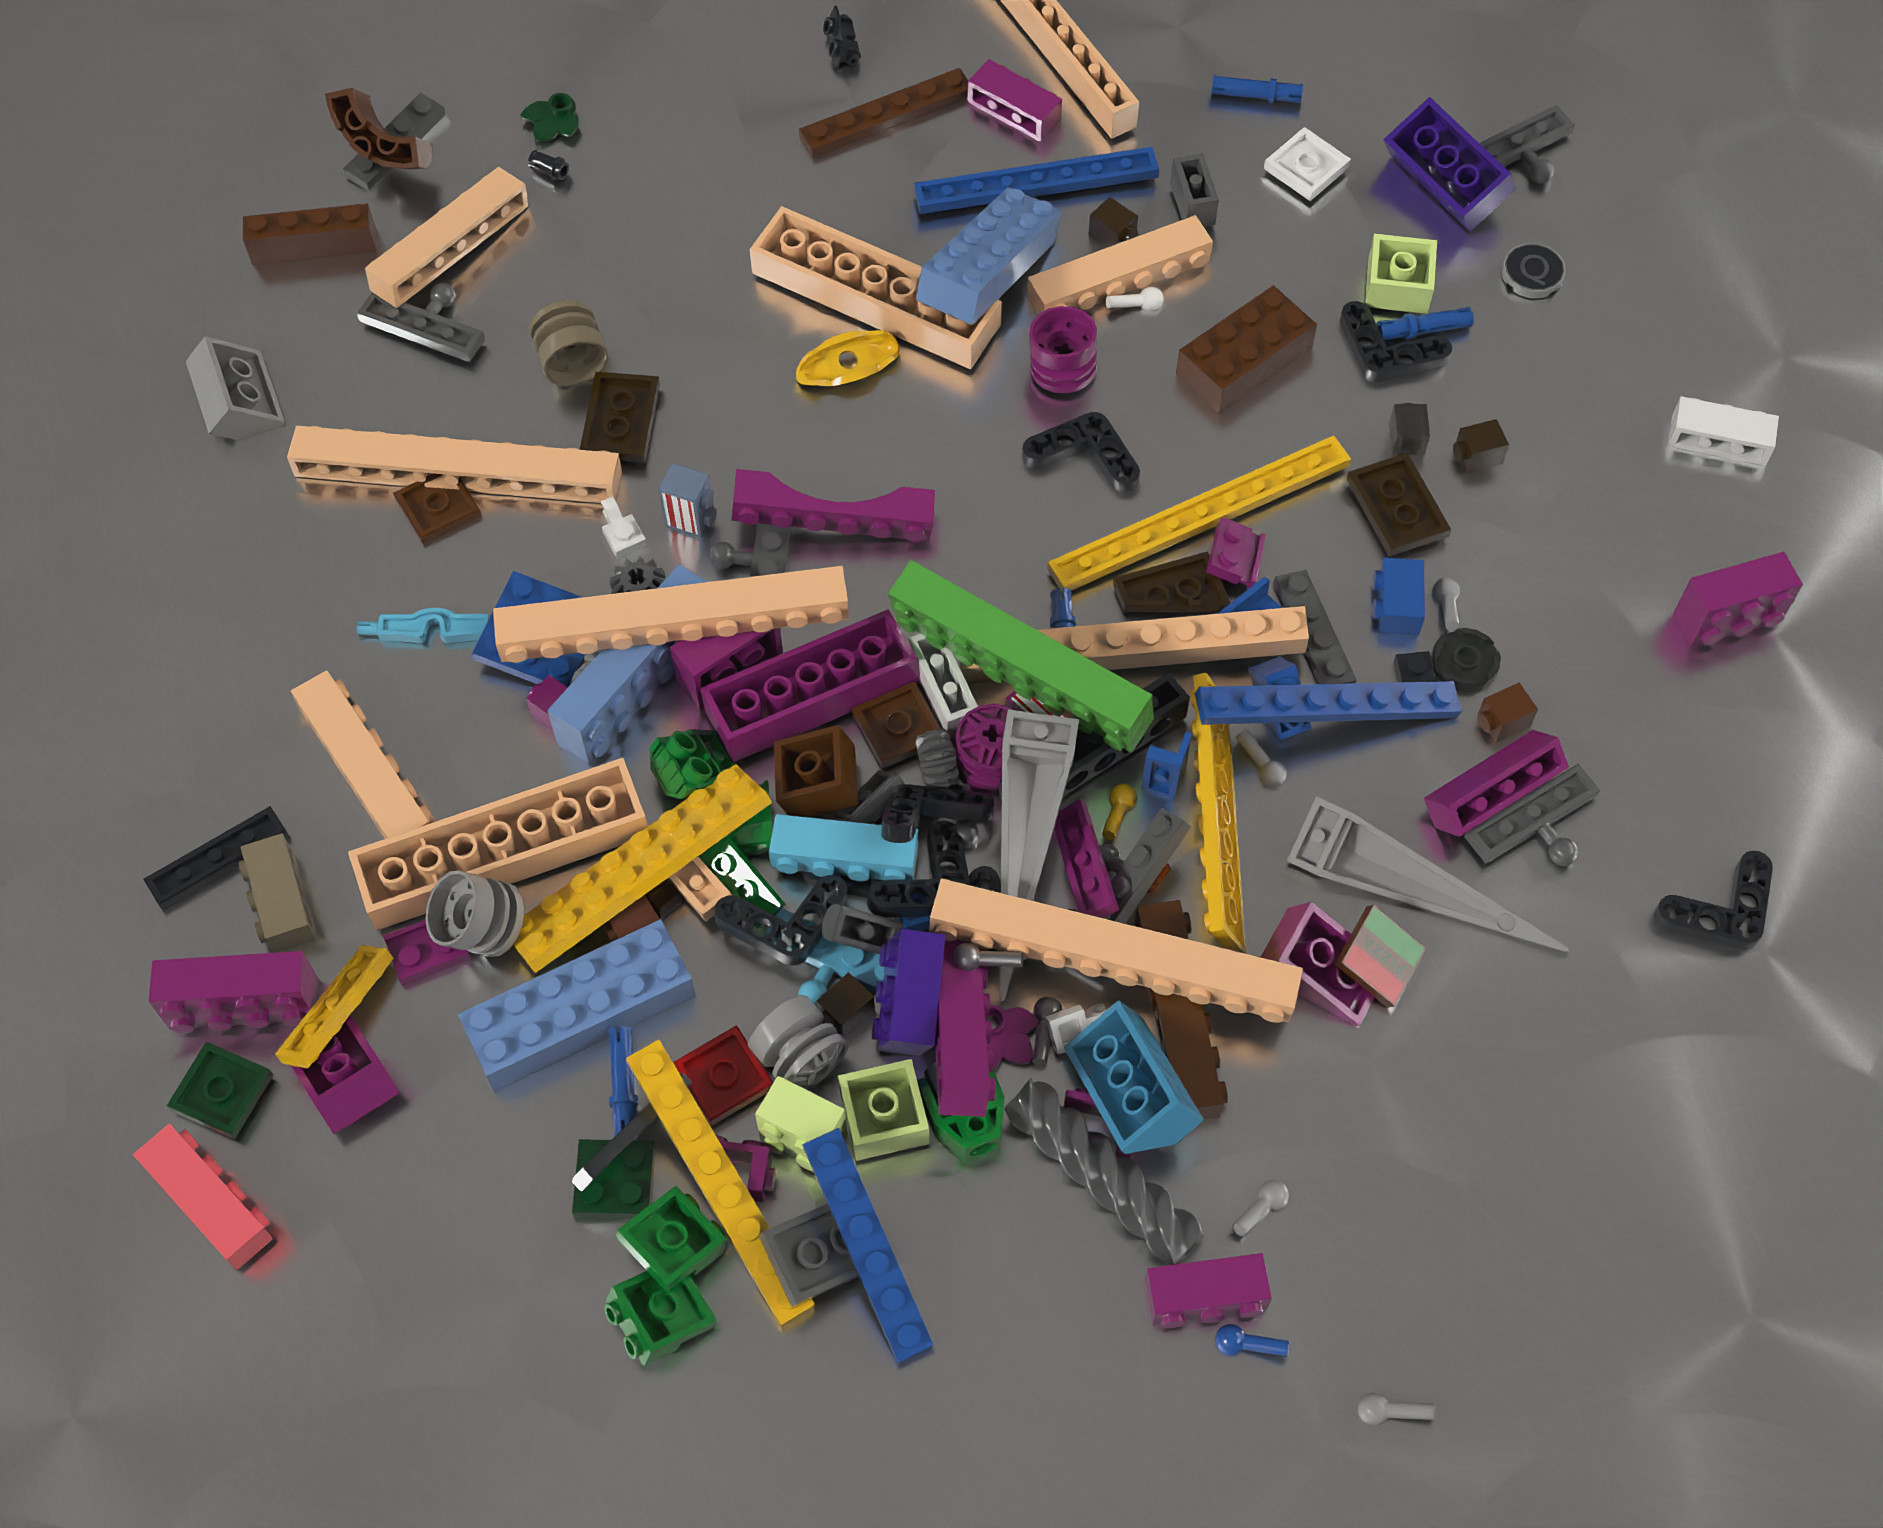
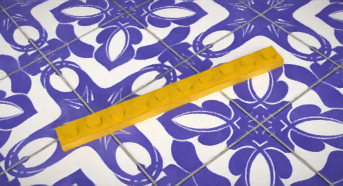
[1047,435,1351,593]

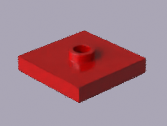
[673,1025,774,1126]

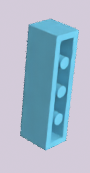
[769,814,919,881]

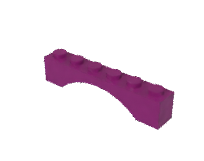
[731,469,935,542]

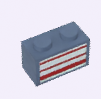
[659,463,717,538]

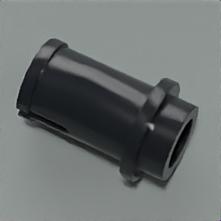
[528,150,569,181]

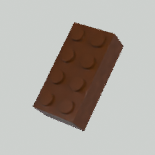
[1176,285,1317,413]

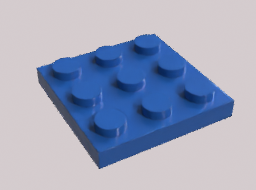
[472,571,586,687]

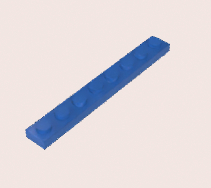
[914,147,1159,214]
[1195,681,1462,725]

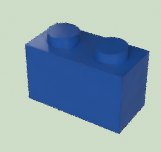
[1373,558,1425,635]

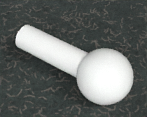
[1106,287,1164,311]

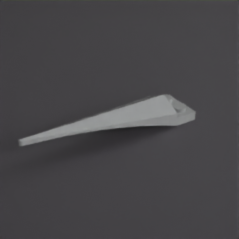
[999,710,1079,1002]
[1287,796,1569,952]

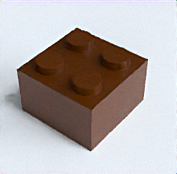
[774,725,858,817]

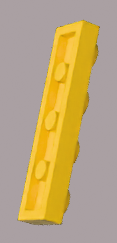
[275,945,394,1068]

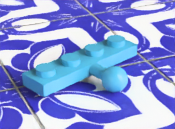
[764,909,885,1006]

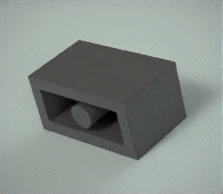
[1170,153,1219,227]

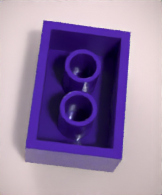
[872,929,945,1056]

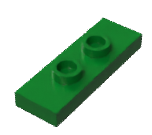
[698,835,786,929]

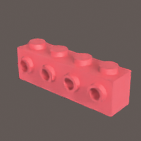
[132,1123,273,1271]

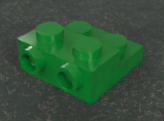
[616,1186,727,1292]
[604,1271,717,1366]

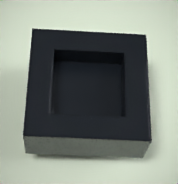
[1394,651,1436,682]

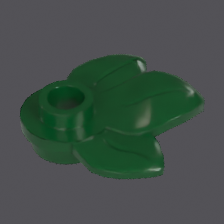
[520,93,579,142]

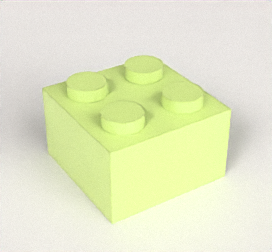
[1365,234,1437,314]
[838,1059,929,1161]
[755,1076,848,1171]

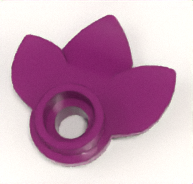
[985,1005,1039,1070]

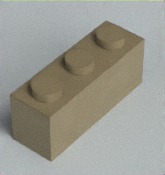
[238,833,316,953]

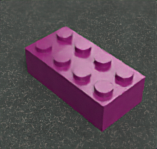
[148,951,319,1033]

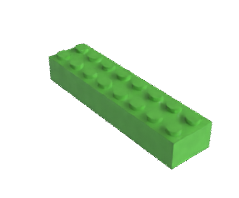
[888,560,1154,753]

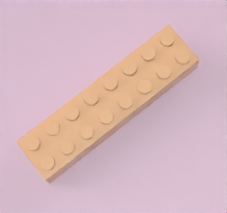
[750,206,1002,370]
[348,758,648,931]

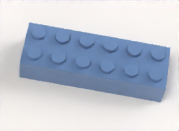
[916,187,1062,325]
[547,564,707,765]
[458,919,696,1092]

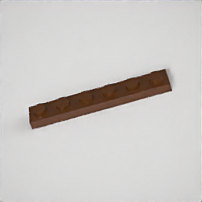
[799,68,968,157]

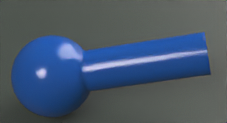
[1215,1324,1290,1357]

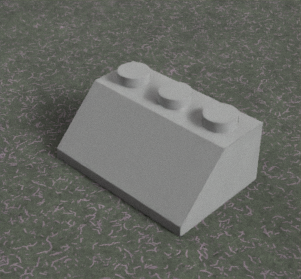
[186,336,285,440]

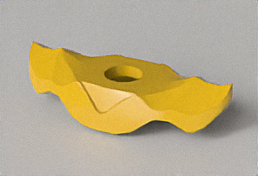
[796,330,900,386]

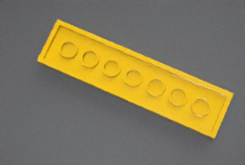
[1190,673,1246,954]
[513,764,772,973]

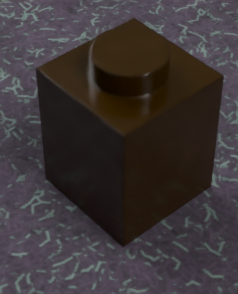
[1088,197,1138,248]
[1453,419,1509,473]
[816,972,875,1038]

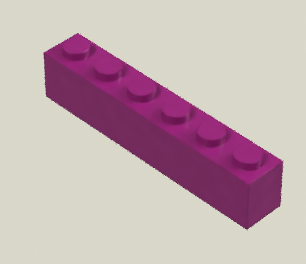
[935,939,996,1117]

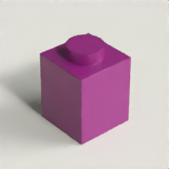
[526,675,568,730]

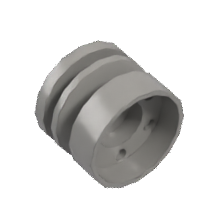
[425,870,524,957]
[748,995,849,1090]

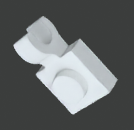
[601,496,647,559]
[1045,1003,1106,1054]

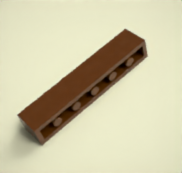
[1135,900,1228,1119]

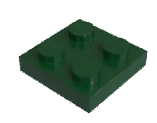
[166,1042,274,1139]
[572,1139,656,1218]

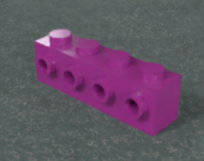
[1424,730,1569,837]

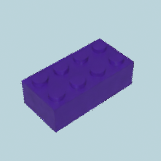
[1383,97,1517,232]

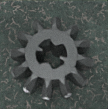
[610,556,666,594]
[915,729,960,788]

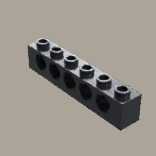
[999,672,1190,802]

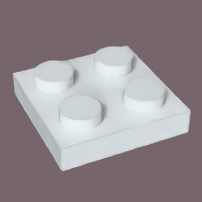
[1264,127,1351,201]

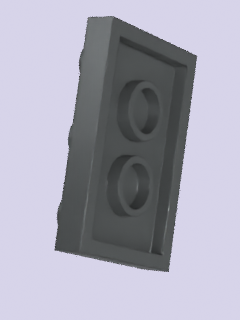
[759,1204,859,1307]

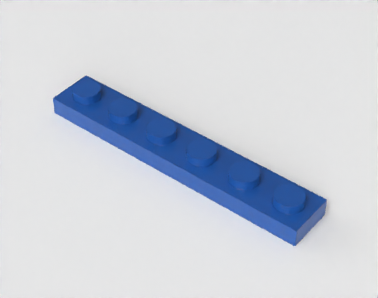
[802,1128,934,1362]

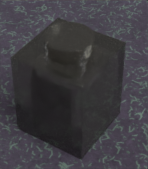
[1389,403,1430,455]

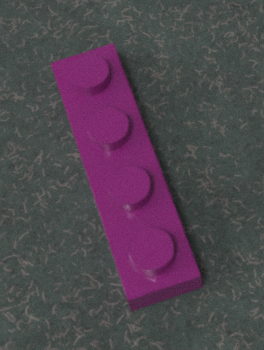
[1054,799,1119,919]

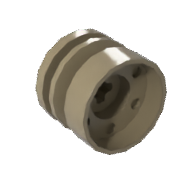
[529,300,609,386]

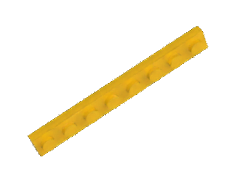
[626,1039,815,1326]

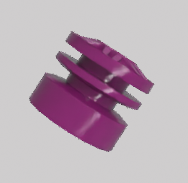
[1029,306,1097,393]
[956,703,1013,796]

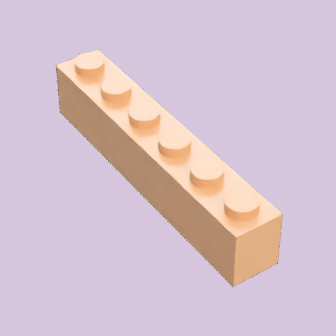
[365,167,528,308]
[1027,215,1213,315]
[291,670,435,839]

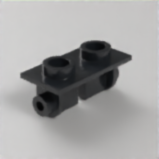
[823,6,861,70]

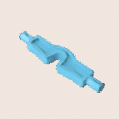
[357,608,489,644]

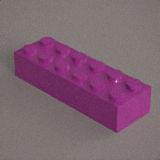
[700,609,920,763]

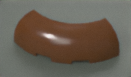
[325,88,433,170]

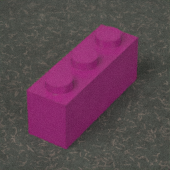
[968,59,1062,142]
[1145,1253,1272,1328]

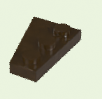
[1113,551,1231,612]

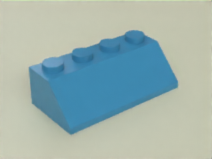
[1064,1000,1204,1154]

